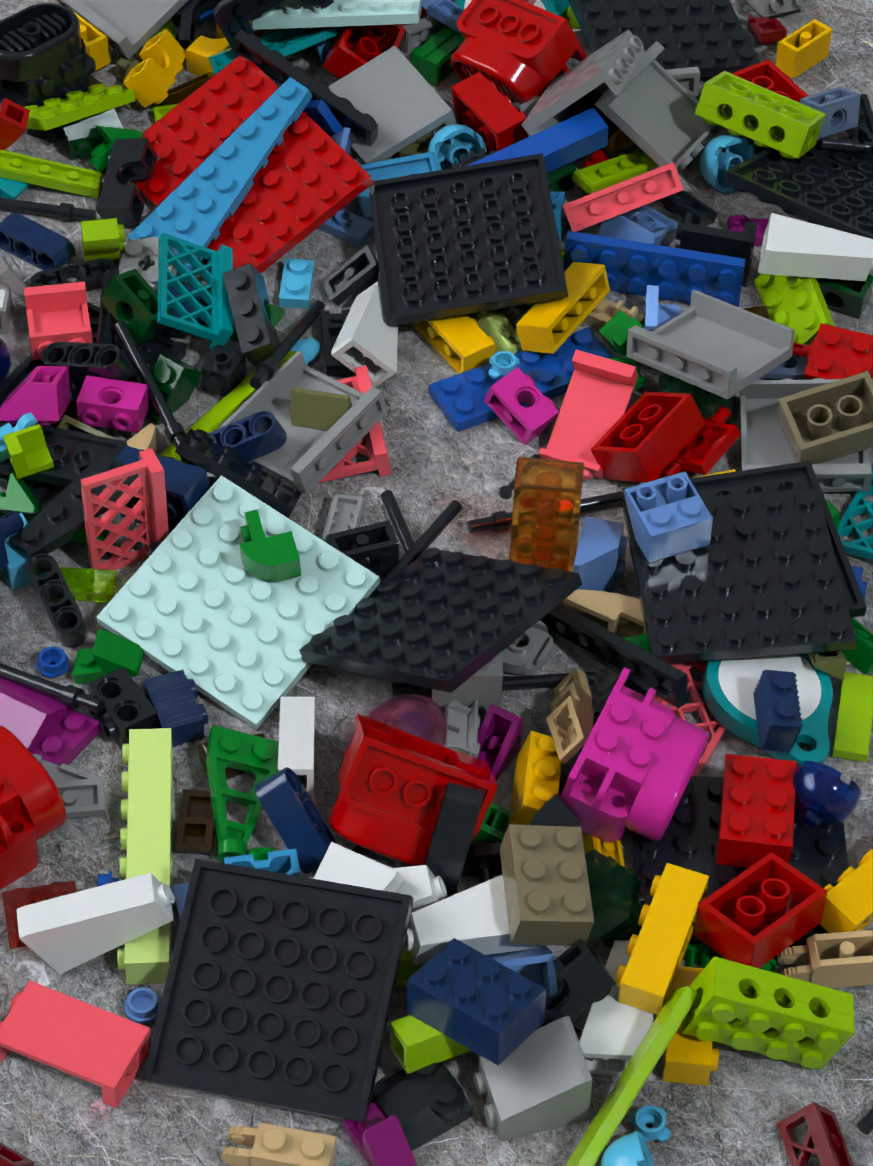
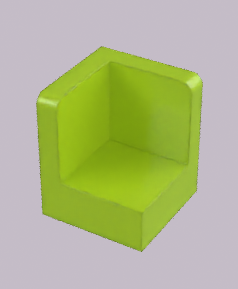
[3,424,54,479]

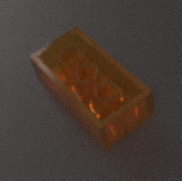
[509,457,584,572]

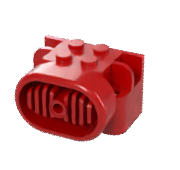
[451,0,587,104]
[329,714,498,866]
[0,726,66,890]

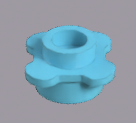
[489,351,520,379]
[629,1105,670,1142]

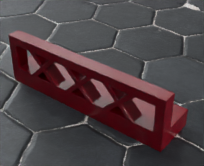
[777,1102,854,1166]

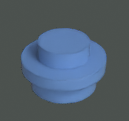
[124,987,161,1024]

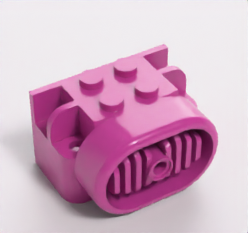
[561,667,709,842]

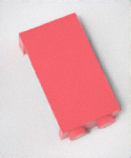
[539,350,638,481]
[0,980,152,1109]

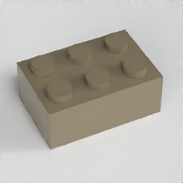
[778,371,873,464]
[500,824,594,946]

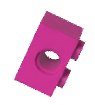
[484,367,559,445]
[76,375,149,433]

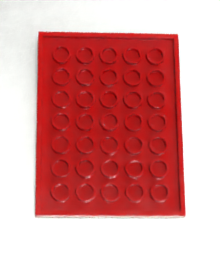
[133,56,374,274]

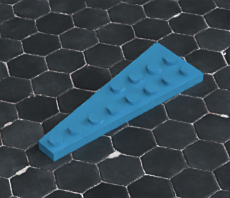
[127,77,313,283]

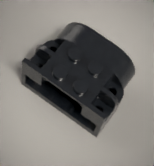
[0,3,101,130]

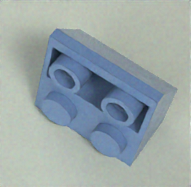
[624,472,713,563]

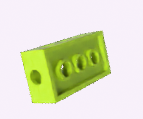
[695,71,827,159]
[682,956,855,1070]

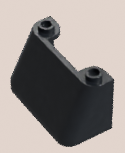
[213,0,334,57]

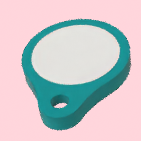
[702,653,833,775]

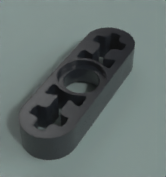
[31,258,116,291]

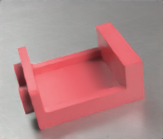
[24,281,93,360]

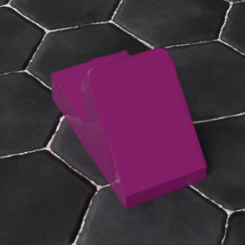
[342,1101,416,1166]

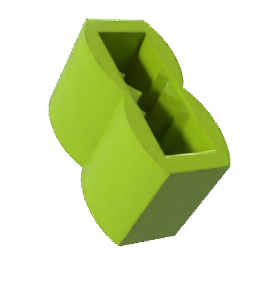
[81,218,125,262]

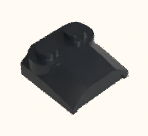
[371,1062,472,1151]

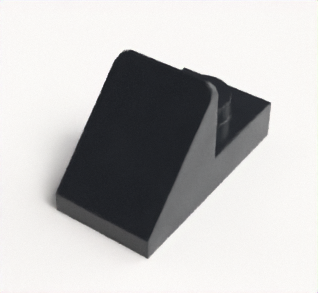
[322,245,379,306]

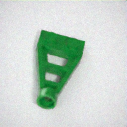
[206,725,279,863]

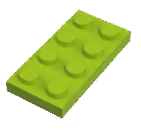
[24,83,136,131]
[754,273,836,346]

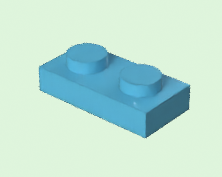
[279,258,314,309]

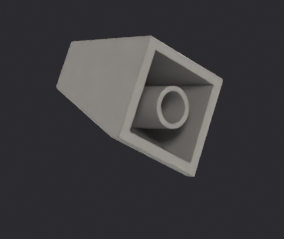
[474,1016,593,1141]

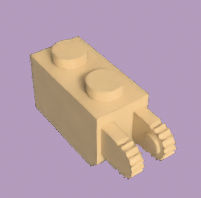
[777,930,873,988]
[221,1122,336,1166]

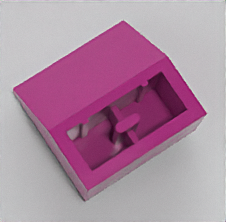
[0,366,71,425]

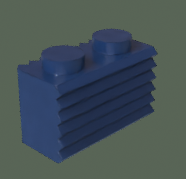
[143,669,209,747]
[753,670,803,752]

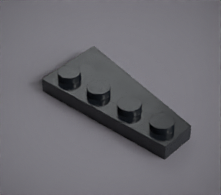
[11,451,140,558]

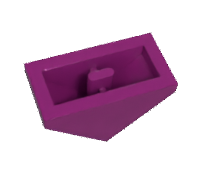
[477,704,523,781]

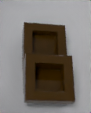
[175,789,215,854]

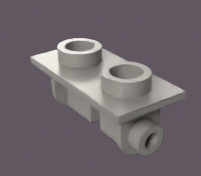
[443,700,481,758]

